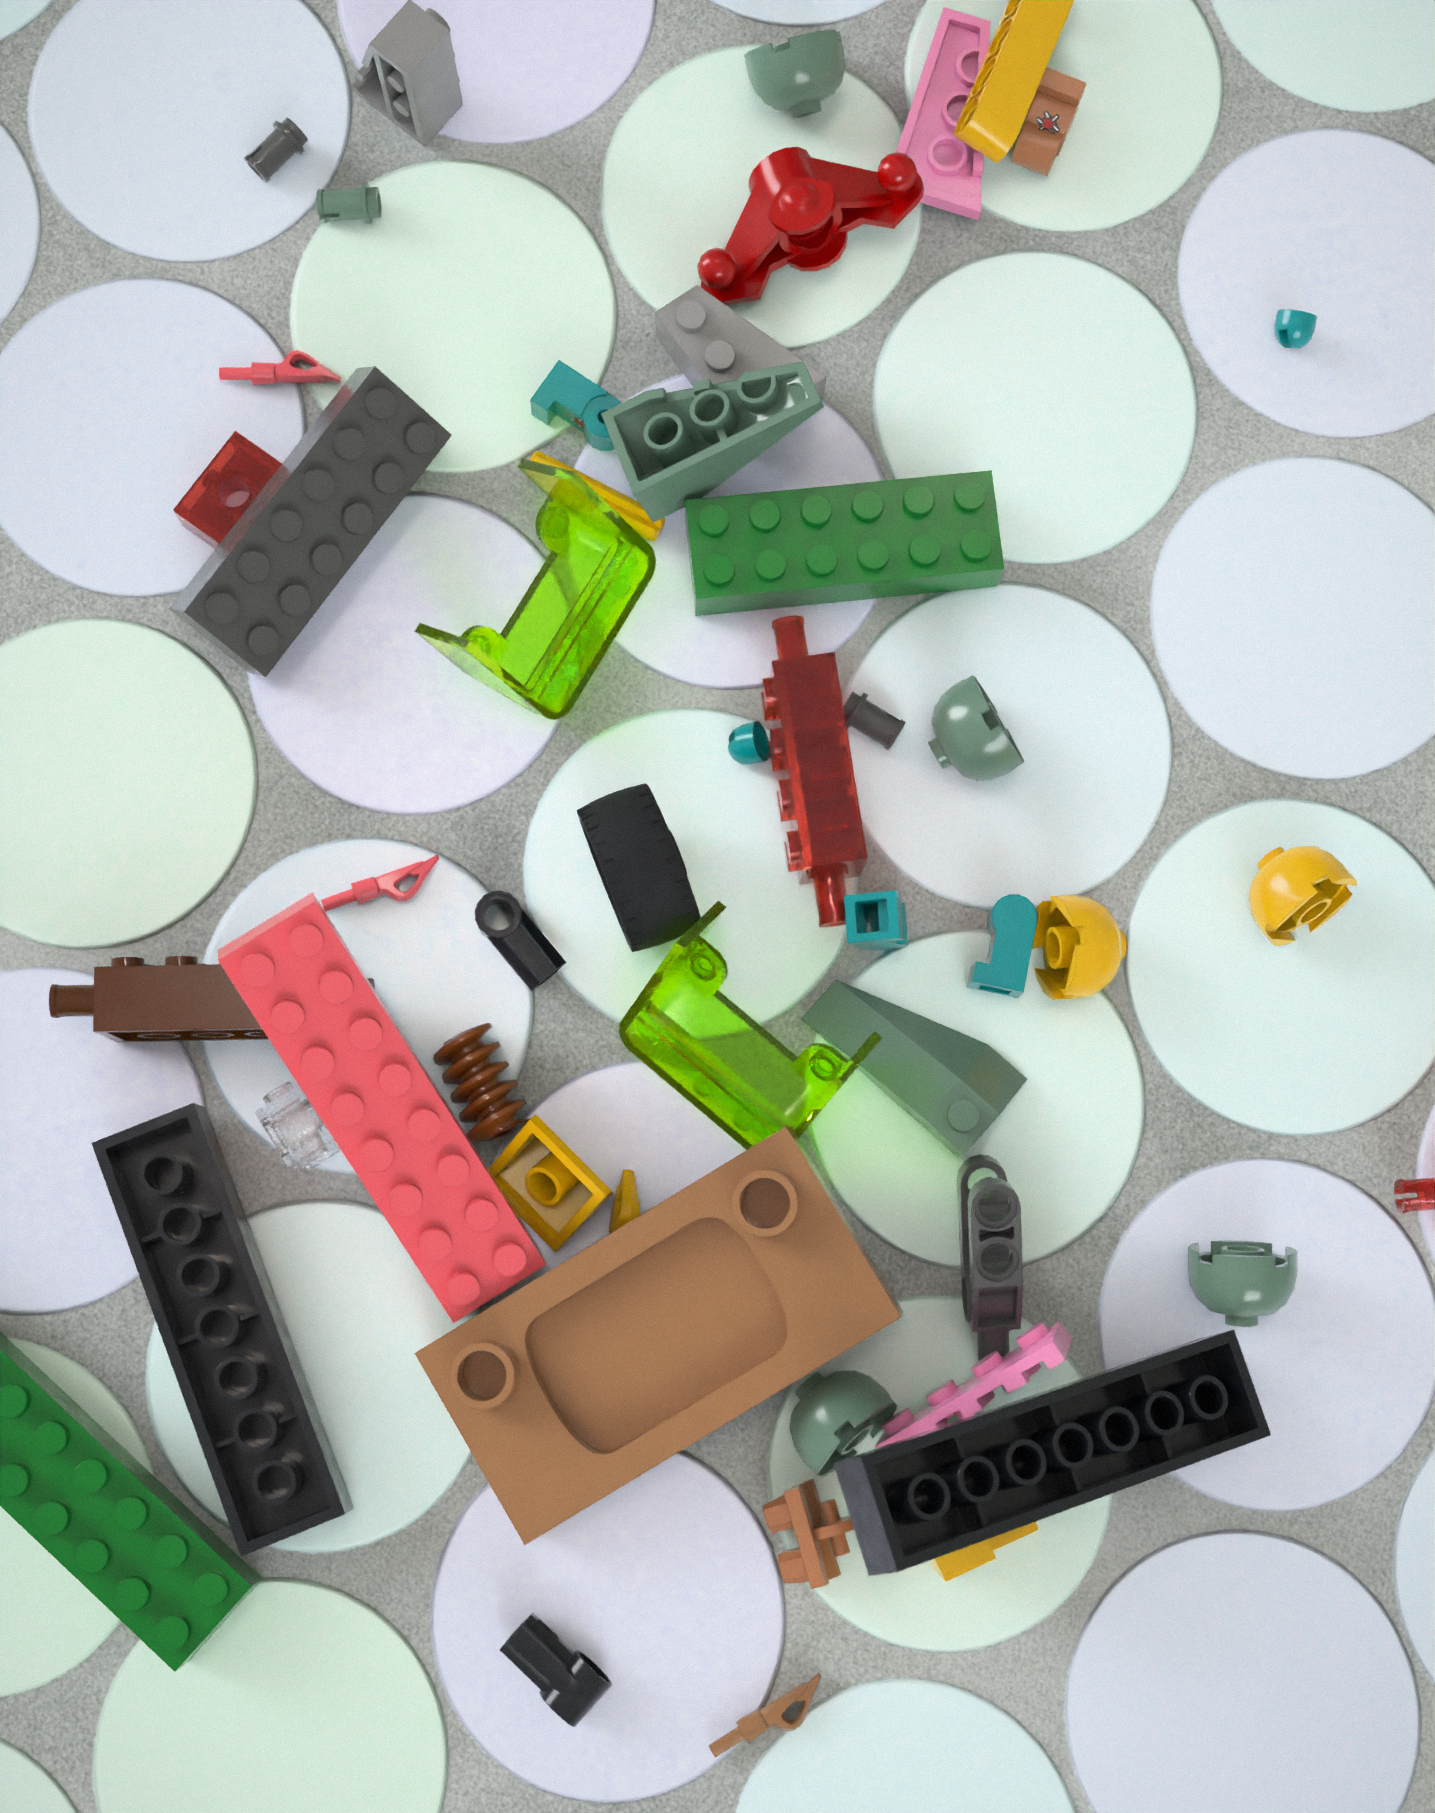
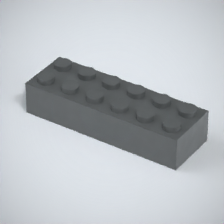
[169,366,452,677]

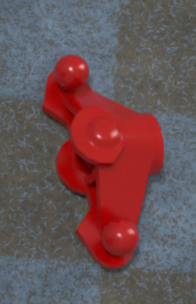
[697,147,924,306]

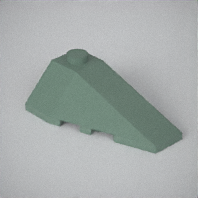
[601,361,824,523]
[801,980,1027,1158]

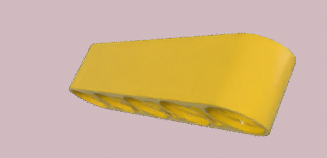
[954,0,1074,163]

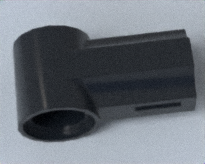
[475,891,567,992]
[499,1612,612,1727]

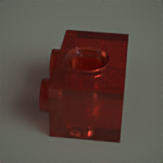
[173,431,282,549]

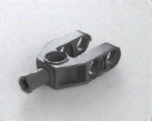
[957,1154,1023,1361]

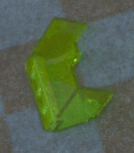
[414,458,656,720]
[619,901,882,1150]

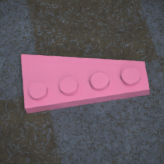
[896,7,991,220]
[875,1321,1072,1448]

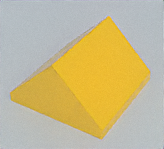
[489,1114,614,1252]

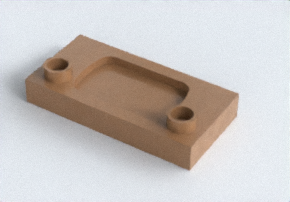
[414,1126,904,1545]

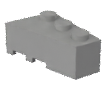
[350,0,463,147]
[655,285,826,400]

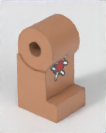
[1011,67,1087,176]

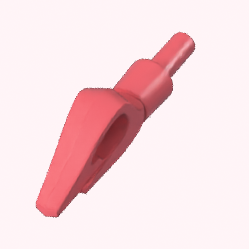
[219,350,341,385]
[321,854,439,912]

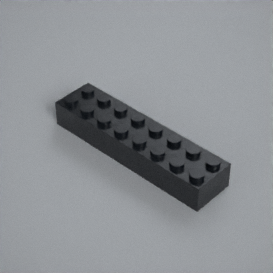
[91,1103,354,1557]
[833,1330,1271,1576]

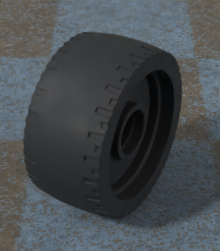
[577,783,702,952]

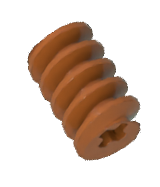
[433,1023,531,1142]

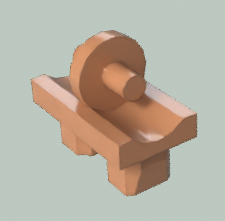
[763,1479,854,1589]

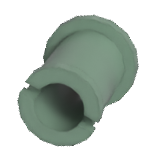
[317,182,382,224]

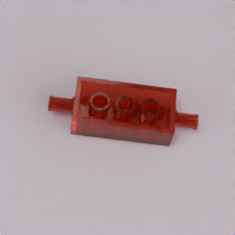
[760,615,868,928]

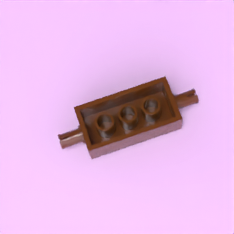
[49,956,375,1043]

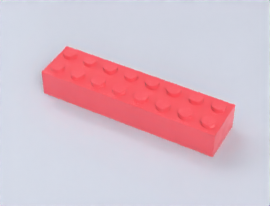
[218,892,546,1323]

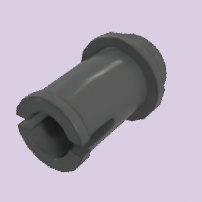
[244,118,308,183]
[837,691,906,751]

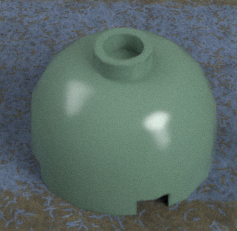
[744,30,845,118]
[928,675,1024,781]
[1188,1240,1298,1327]
[789,1370,897,1477]

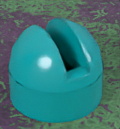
[1274,309,1317,348]
[728,721,770,765]

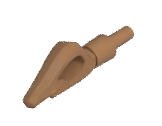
[708,1673,821,1758]

